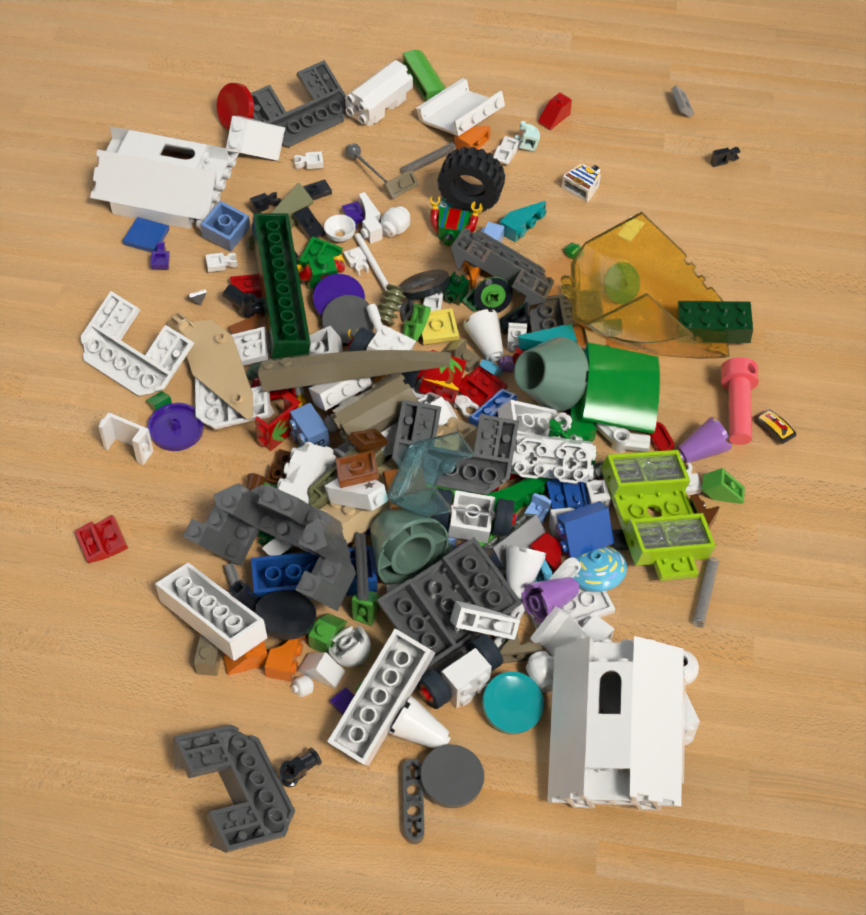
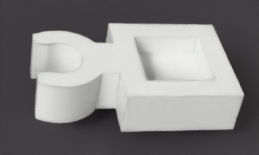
[294,151,324,169]
[344,247,369,276]
[206,253,238,272]
[686,463,702,495]

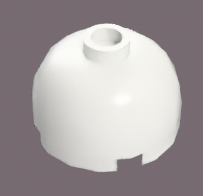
[329,625,371,667]

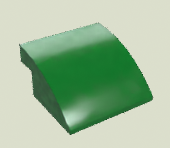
[579,342,660,434]

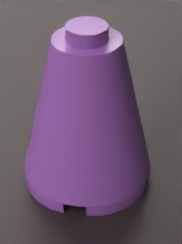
[677,417,732,464]
[521,577,579,623]

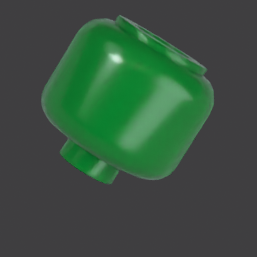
[563,242,582,259]

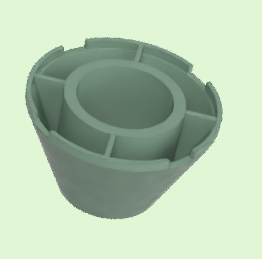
[514,337,589,412]
[370,509,449,584]

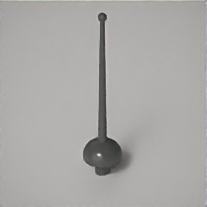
[345,143,388,183]

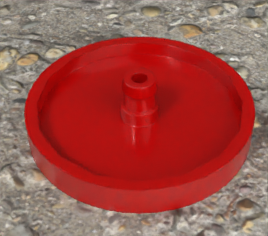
[216,83,254,130]

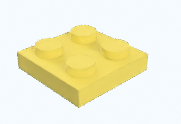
[421,308,459,345]

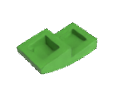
[403,304,431,341]

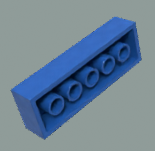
[251,546,377,600]

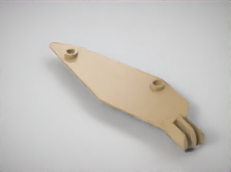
[167,311,253,419]

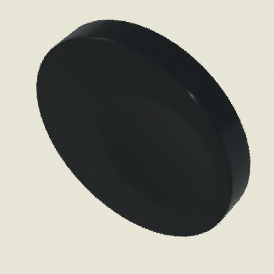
[399,269,451,299]
[255,590,316,640]

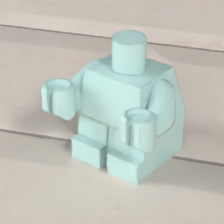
[514,121,540,152]

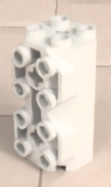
[345,60,413,126]
[511,433,596,483]
[277,442,336,505]

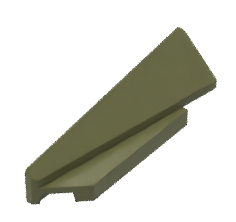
[247,183,313,250]
[309,449,386,509]

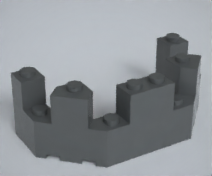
[183,483,356,611]

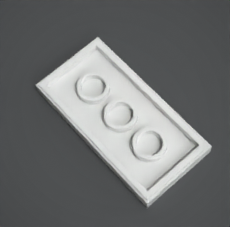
[529,588,615,630]

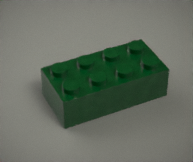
[676,301,753,343]

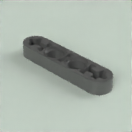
[403,759,425,844]

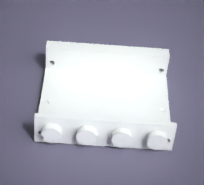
[416,78,505,136]

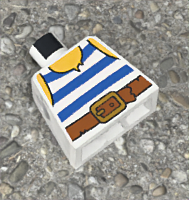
[561,164,601,202]

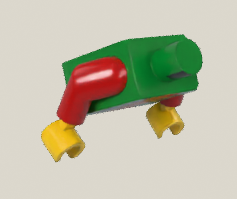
[430,196,483,246]
[297,254,345,289]

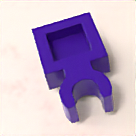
[342,201,365,229]

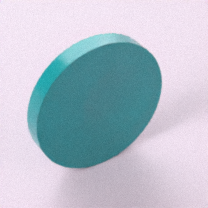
[482,672,544,735]

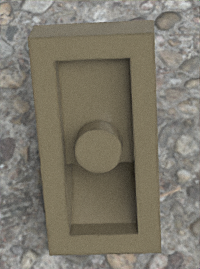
[441,339,480,373]
[500,632,542,664]

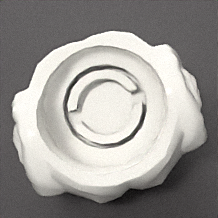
[380,206,411,238]
[526,651,554,693]

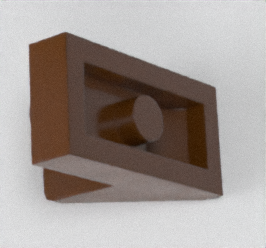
[348,429,389,454]
[689,494,720,530]

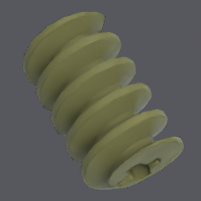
[378,284,406,325]

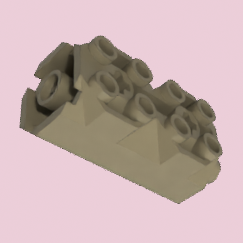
[330,373,418,446]

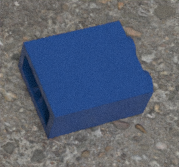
[556,501,614,558]

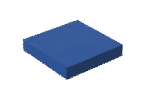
[123,217,170,252]

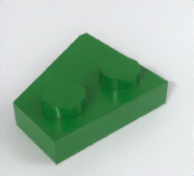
[299,236,343,267]

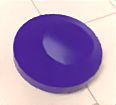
[313,274,365,318]
[148,403,204,451]

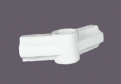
[596,423,650,453]

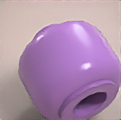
[498,355,515,372]

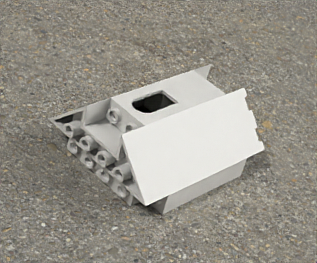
[90,126,240,229]
[547,636,686,810]

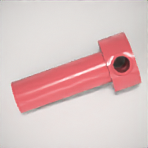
[721,357,759,445]

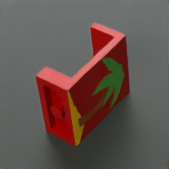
[418,350,467,403]
[255,392,302,451]

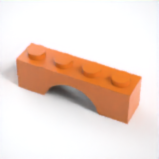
[265,635,307,682]

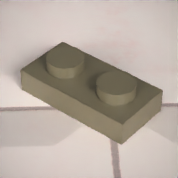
[383,169,419,200]

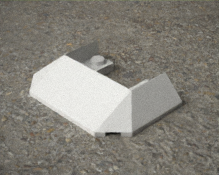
[81,291,194,396]
[195,327,275,429]

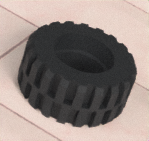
[437,147,505,213]

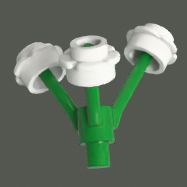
[548,412,583,441]

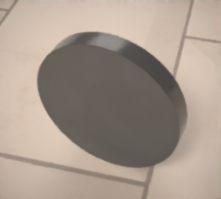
[322,295,374,346]
[420,745,484,808]

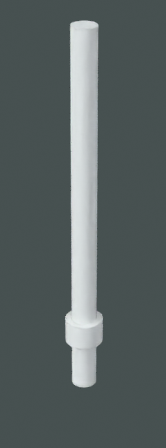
[354,233,401,308]

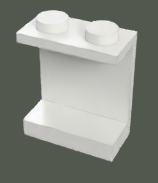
[98,413,154,465]
[530,606,594,657]

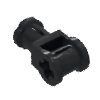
[280,748,322,788]

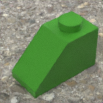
[702,468,745,504]
[352,591,381,627]
[308,613,347,655]

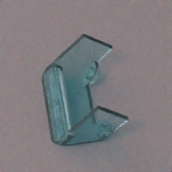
[387,431,475,517]

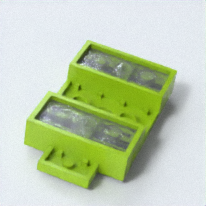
[601,450,716,581]

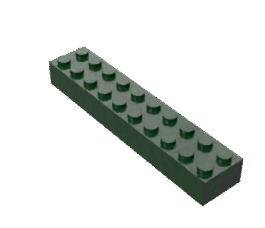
[252,213,311,358]

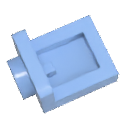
[524,493,551,524]

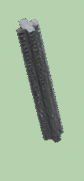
[355,532,369,601]

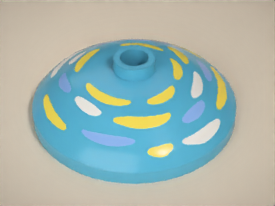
[568,546,627,592]

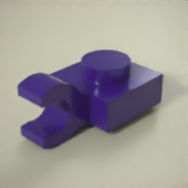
[150,241,170,269]

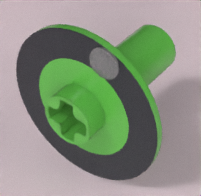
[474,277,512,313]

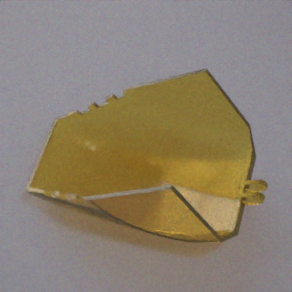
[561,212,730,359]

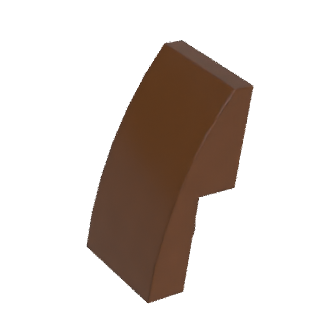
[266,449,291,485]

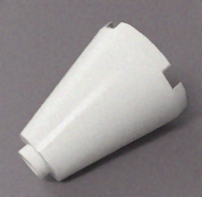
[463,309,504,362]
[506,544,546,601]
[389,696,451,749]

